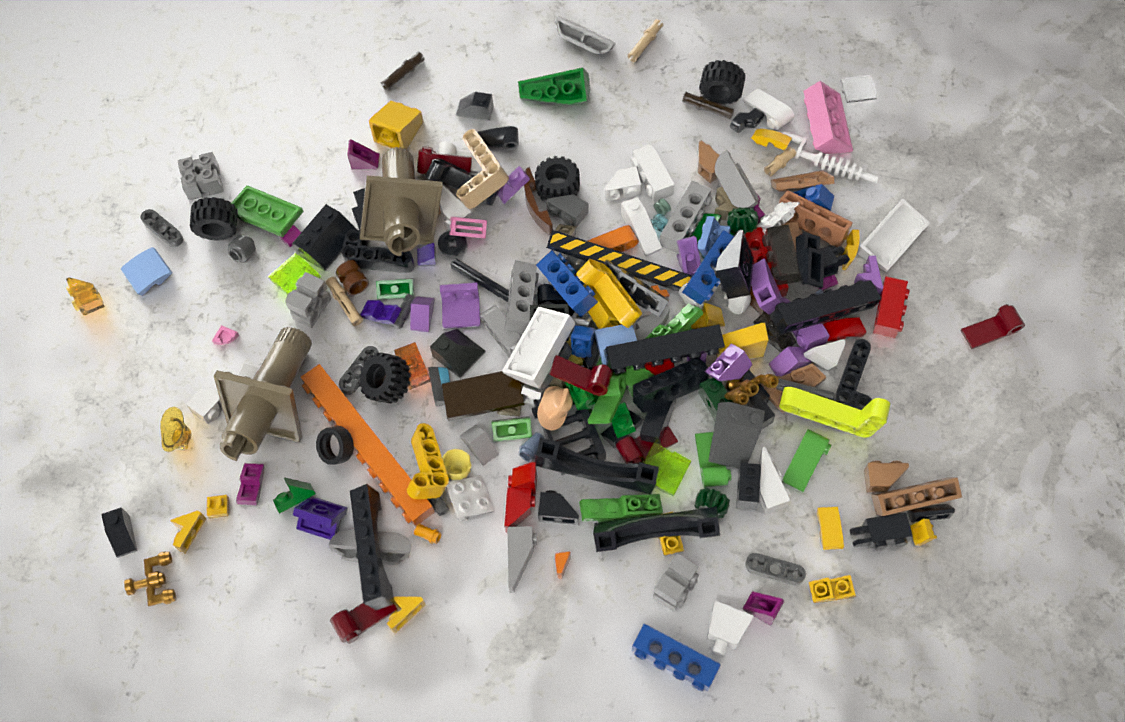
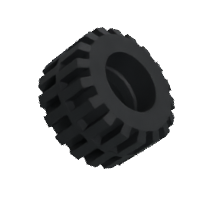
[699,60,746,105]
[535,156,580,201]
[190,197,238,241]
[358,352,411,404]

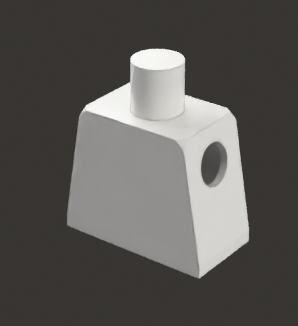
[707,601,753,657]

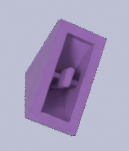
[410,296,435,332]
[769,347,812,377]

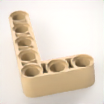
[456,129,509,209]

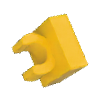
[207,495,229,519]
[910,519,937,546]

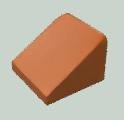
[555,551,571,579]

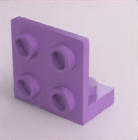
[440,283,480,329]

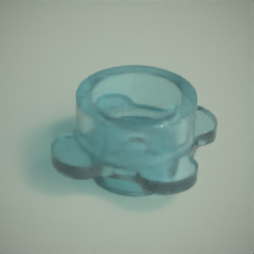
[650,214,668,232]

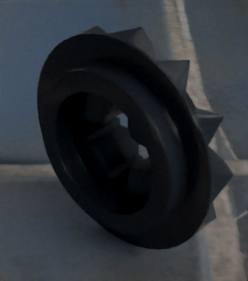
[438,230,467,257]

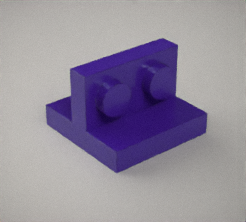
[293,496,348,540]

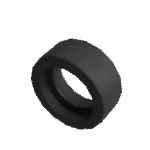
[316,426,354,465]

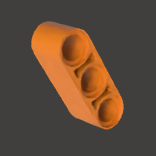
[588,225,639,252]

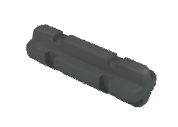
[393,294,415,329]

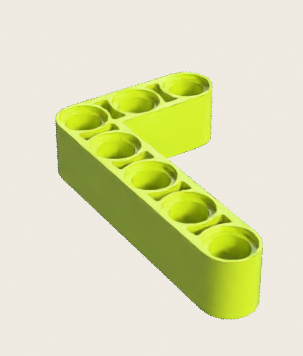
[779,387,890,438]

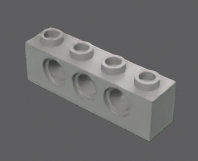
[659,181,713,253]
[505,260,539,333]

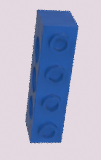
[682,230,734,305]
[536,250,598,317]
[632,623,721,692]

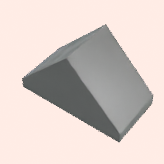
[460,425,499,466]

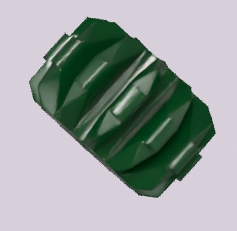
[727,207,758,235]
[694,487,730,519]

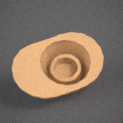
[537,386,573,431]

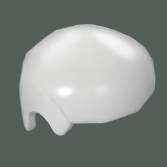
[724,294,751,314]

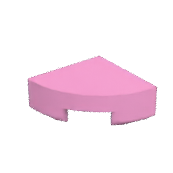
[212,325,239,345]

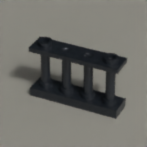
[531,394,606,475]

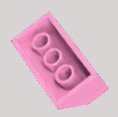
[803,81,853,154]

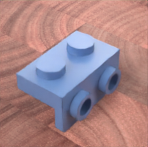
[698,216,731,257]

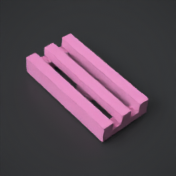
[449,217,487,239]

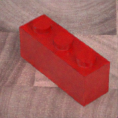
[873,276,910,338]

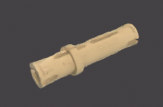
[627,19,663,62]
[326,276,363,326]

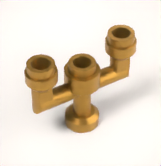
[725,374,779,405]
[124,551,176,607]

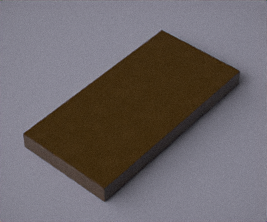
[442,371,525,421]

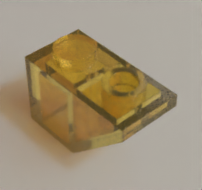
[66,277,105,316]

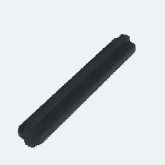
[450,258,509,302]

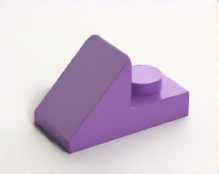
[498,166,530,204]
[676,236,701,275]
[854,256,883,295]

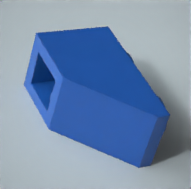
[793,184,834,211]
[571,325,595,358]

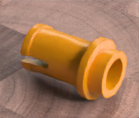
[414,523,442,544]

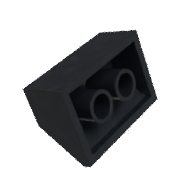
[292,204,356,271]

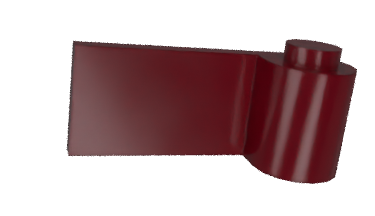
[417,146,472,174]
[960,304,1025,349]
[549,355,612,396]
[615,426,678,464]
[330,603,398,644]

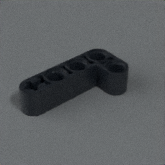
[425,158,500,206]
[342,229,415,273]
[833,339,872,410]

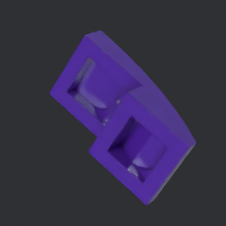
[360,300,402,325]

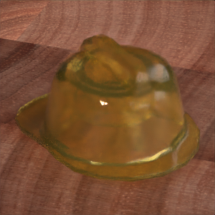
[160,407,192,452]

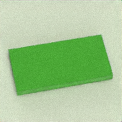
[231,185,304,238]

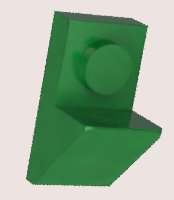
[611,402,636,438]
[273,478,316,514]

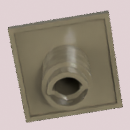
[360,147,443,256]
[213,327,312,461]

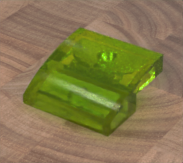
[268,253,321,295]
[643,443,691,496]

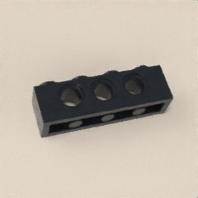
[633,358,709,413]

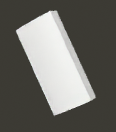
[857,198,930,272]
[502,307,575,388]

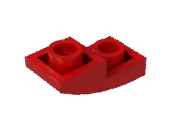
[823,317,867,341]

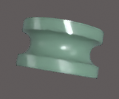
[653,198,671,216]

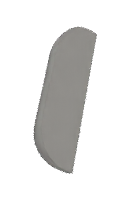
[555,16,616,54]
[715,150,759,208]
[329,529,411,565]

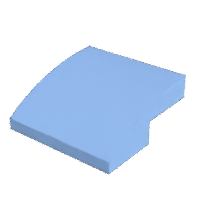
[121,247,172,296]
[595,325,637,365]

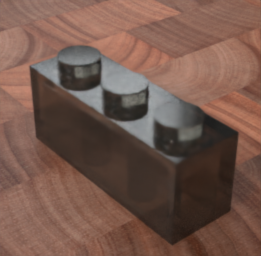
[762,225,801,285]

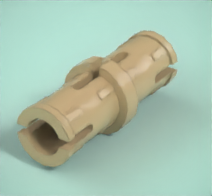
[764,147,796,177]

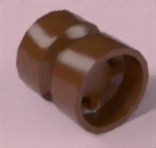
[336,260,369,296]

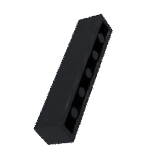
[770,280,882,335]
[603,324,725,375]

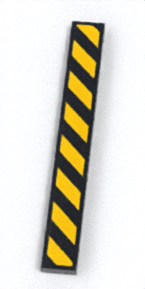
[546,230,692,291]

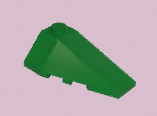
[518,67,591,105]

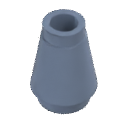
[518,432,545,462]

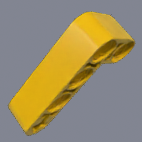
[576,259,642,328]
[407,423,449,499]

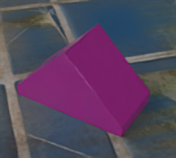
[347,139,380,170]
[742,591,784,626]

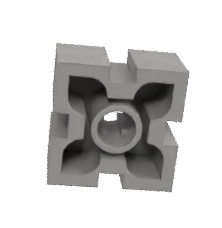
[177,152,224,200]
[285,272,332,328]
[653,553,699,612]

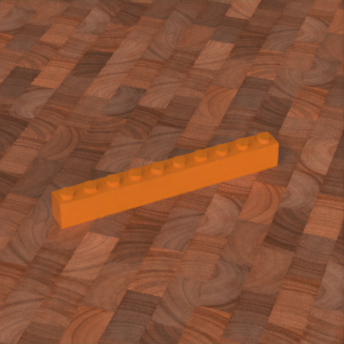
[300,364,435,527]

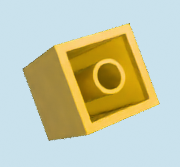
[368,100,423,150]

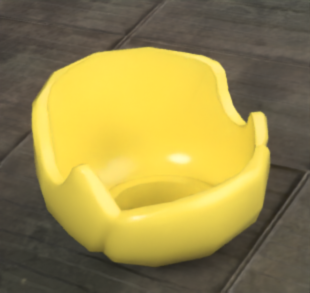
[442,449,472,480]

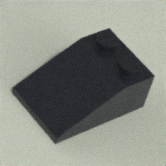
[714,230,754,299]

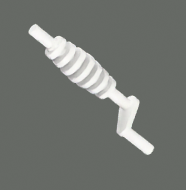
[783,131,878,183]

